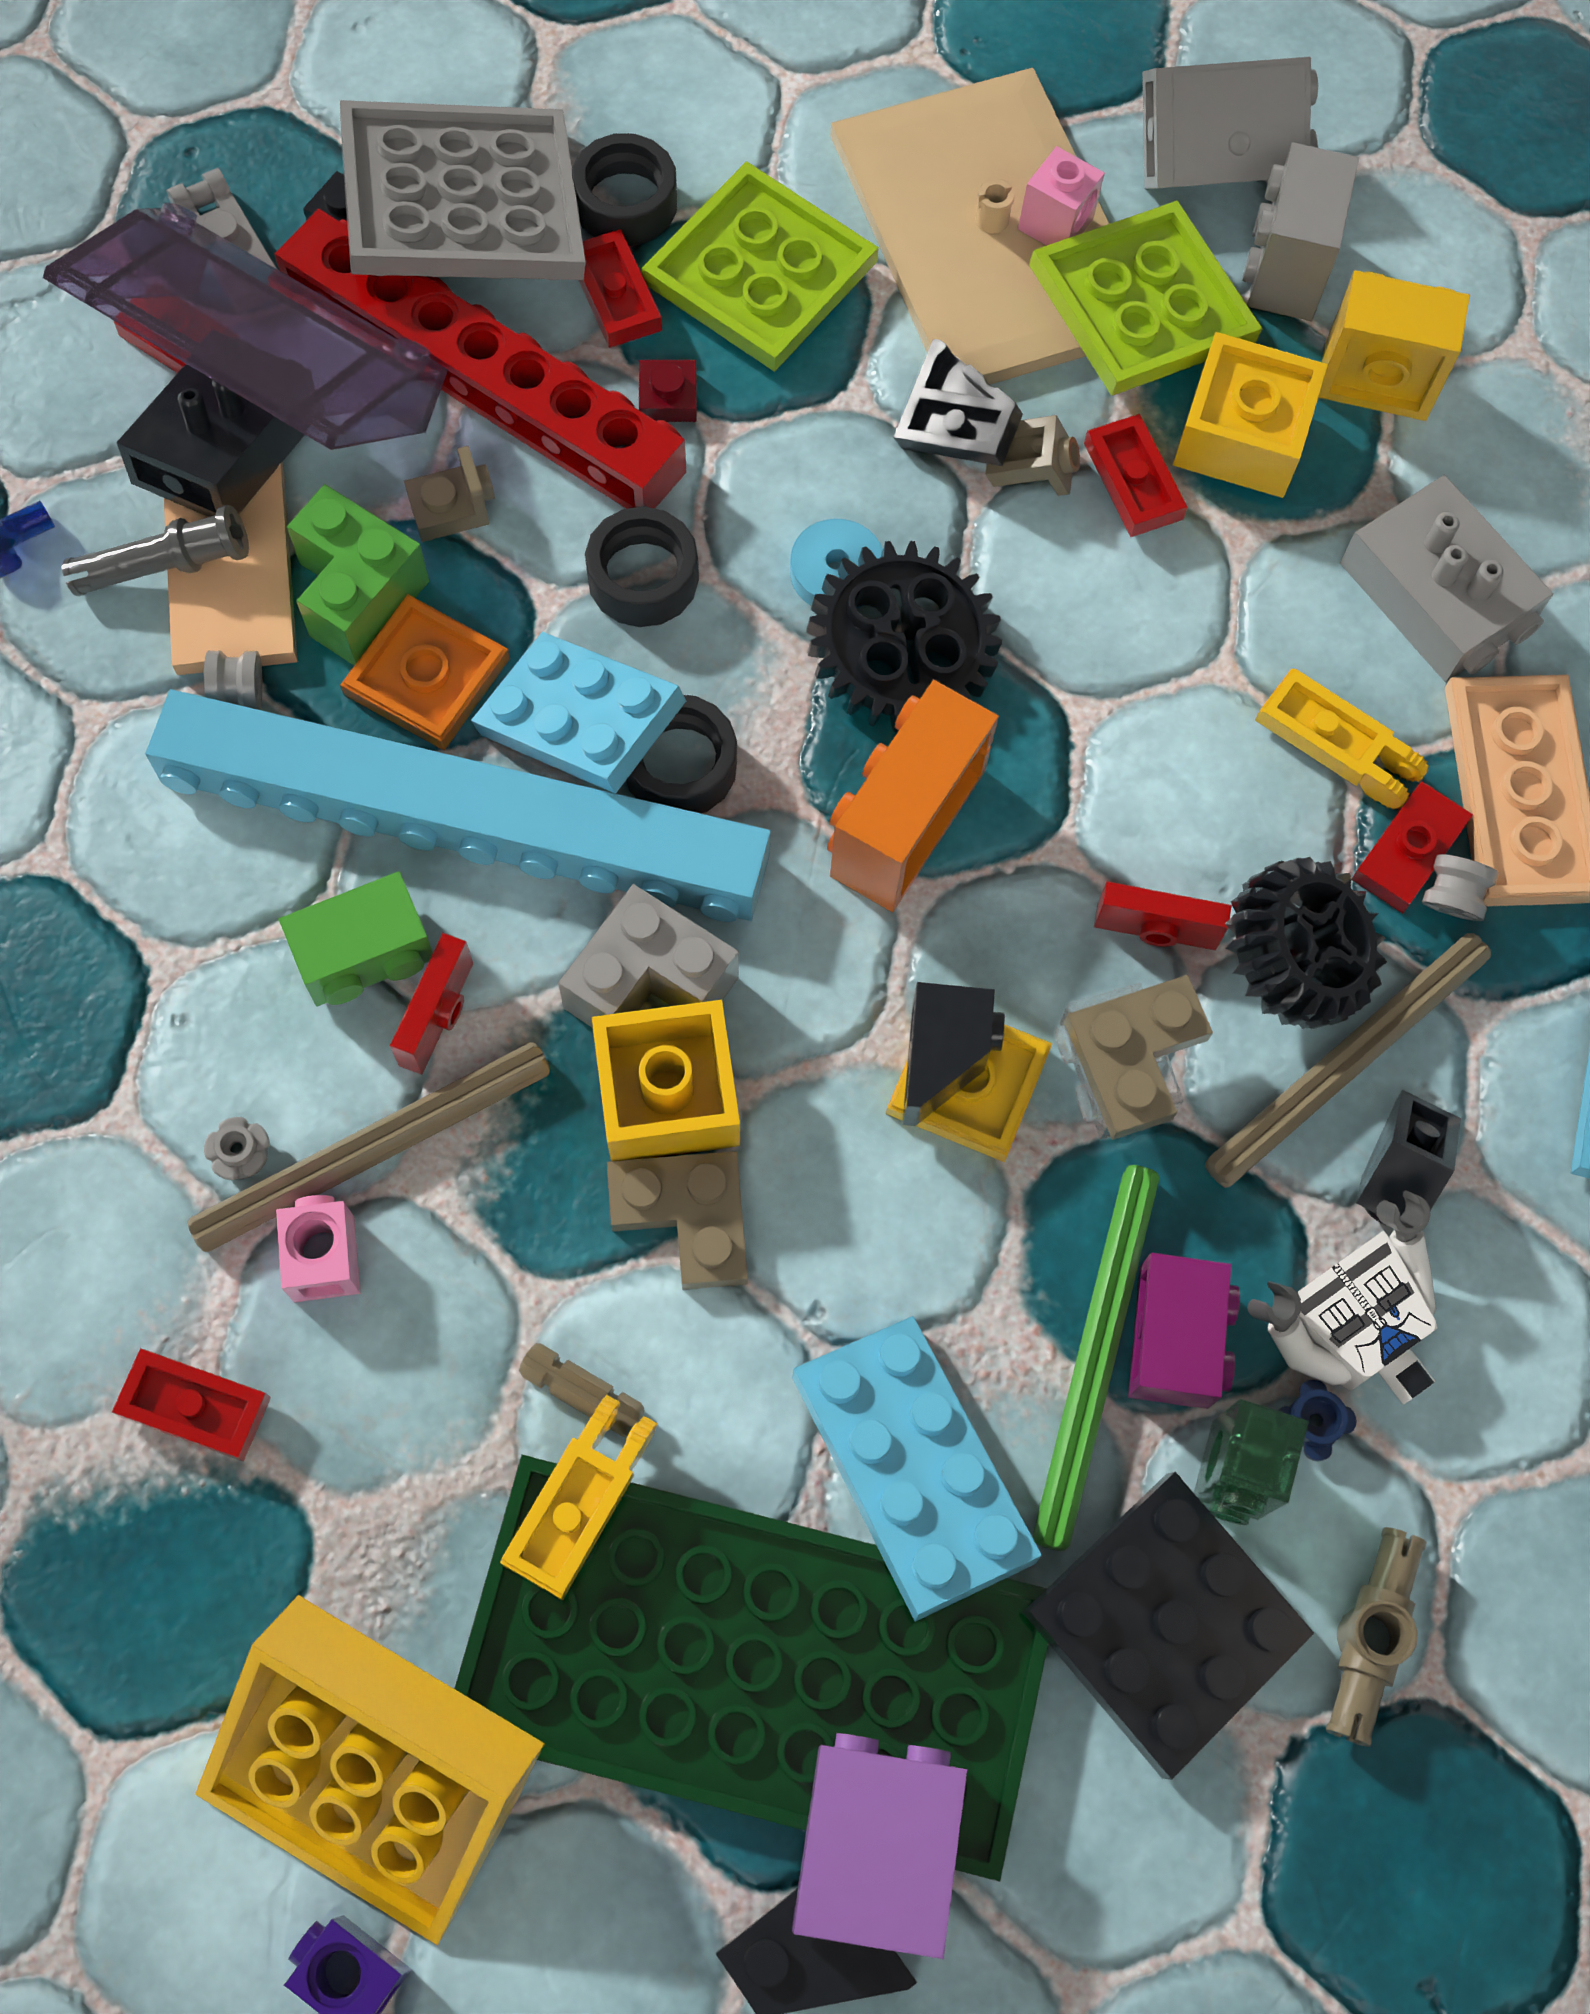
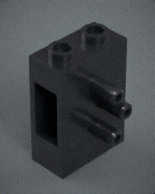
[116,334,321,517]

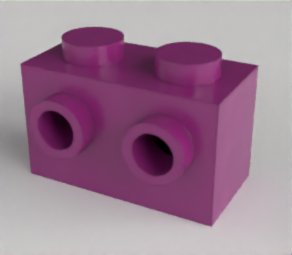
[1128,1253,1240,1409]

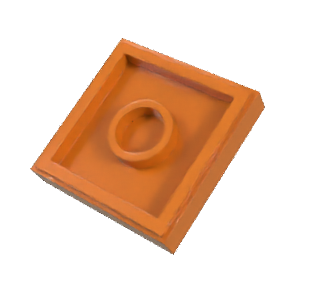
[340,594,510,751]

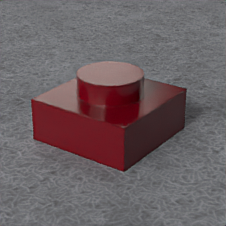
[639,360,697,422]

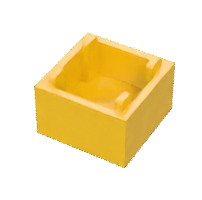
[1318,270,1470,421]
[1172,332,1328,498]

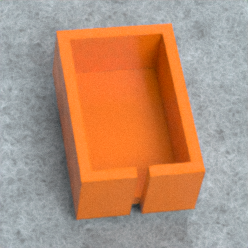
[827,679,999,913]

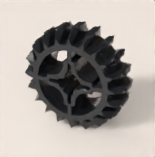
[1225,857,1387,1029]

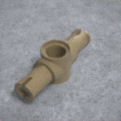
[1325,1527,1427,1747]

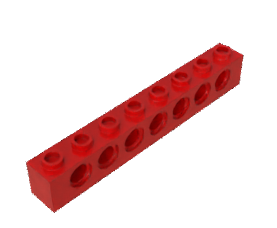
[275,208,686,509]

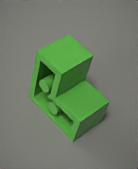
[287,484,430,666]

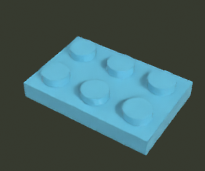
[471,632,686,794]

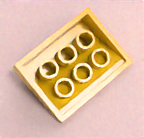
[195,1595,544,1946]

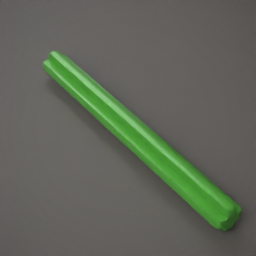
[1032,1165,1160,1551]

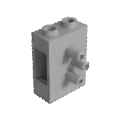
[1142,57,1318,189]
[1340,474,1553,683]

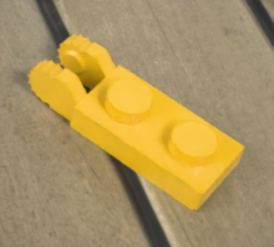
[1255,668,1429,810]
[500,1395,658,1600]

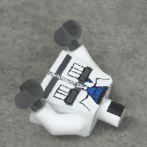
[1247,1190,1437,1405]

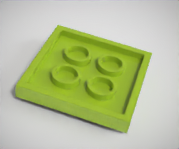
[641,161,879,372]
[1029,200,1262,396]

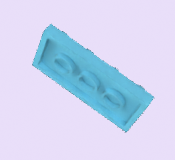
[792,1316,1042,1622]

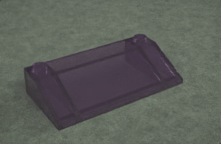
[43,203,448,450]

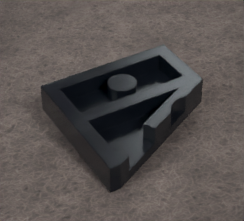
[716,1887,917,2014]

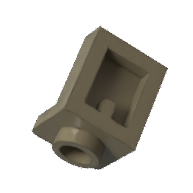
[985,415,1080,496]
[404,446,495,542]

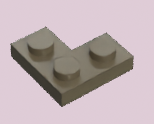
[1064,975,1213,1140]
[607,1151,748,1290]

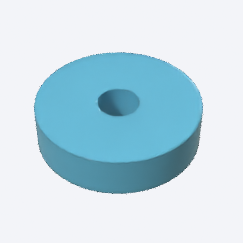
[790,519,883,609]

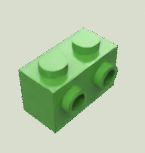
[278,871,433,1007]

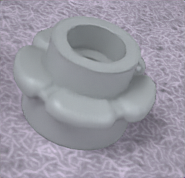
[204,1117,270,1180]

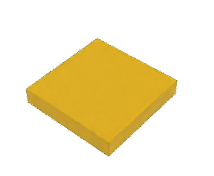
[886,1024,1053,1162]

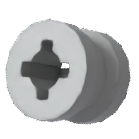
[204,650,263,710]
[1422,854,1499,921]

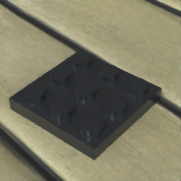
[1022,1471,1314,1780]

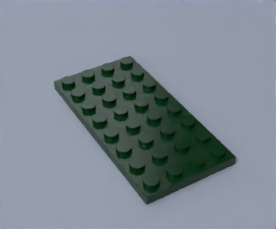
[454,1454,1048,1882]

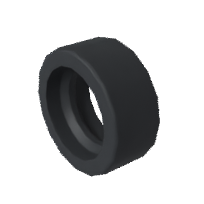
[572,133,677,246]
[585,506,699,627]
[626,695,737,814]

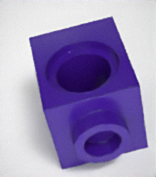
[284,1915,412,2014]

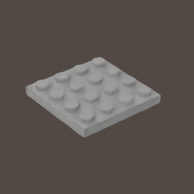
[340,100,585,280]

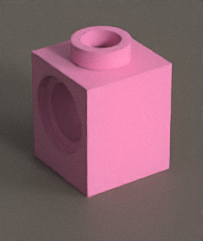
[1018,146,1105,245]
[276,1195,361,1303]

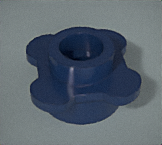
[1275,1380,1357,1461]

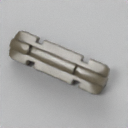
[519,1343,645,1437]

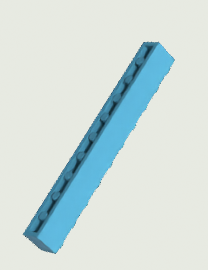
[145,689,771,922]

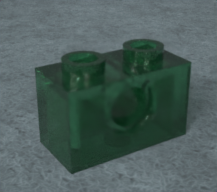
[1194,1399,1309,1525]

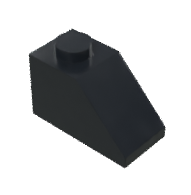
[902,982,1005,1126]
[1356,1090,1461,1225]

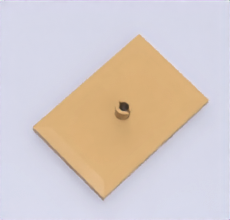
[830,68,1109,385]

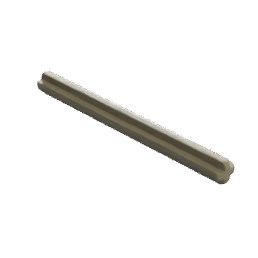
[1205,933,1492,1188]
[187,1042,550,1252]

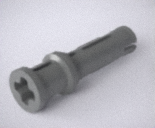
[62,505,249,597]

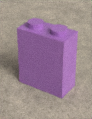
[792,1733,967,1959]

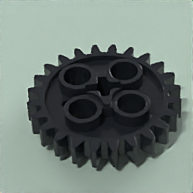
[806,541,1002,732]

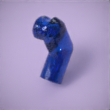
[0,500,55,578]

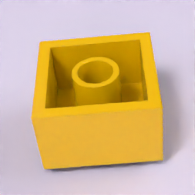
[592,1000,740,1161]

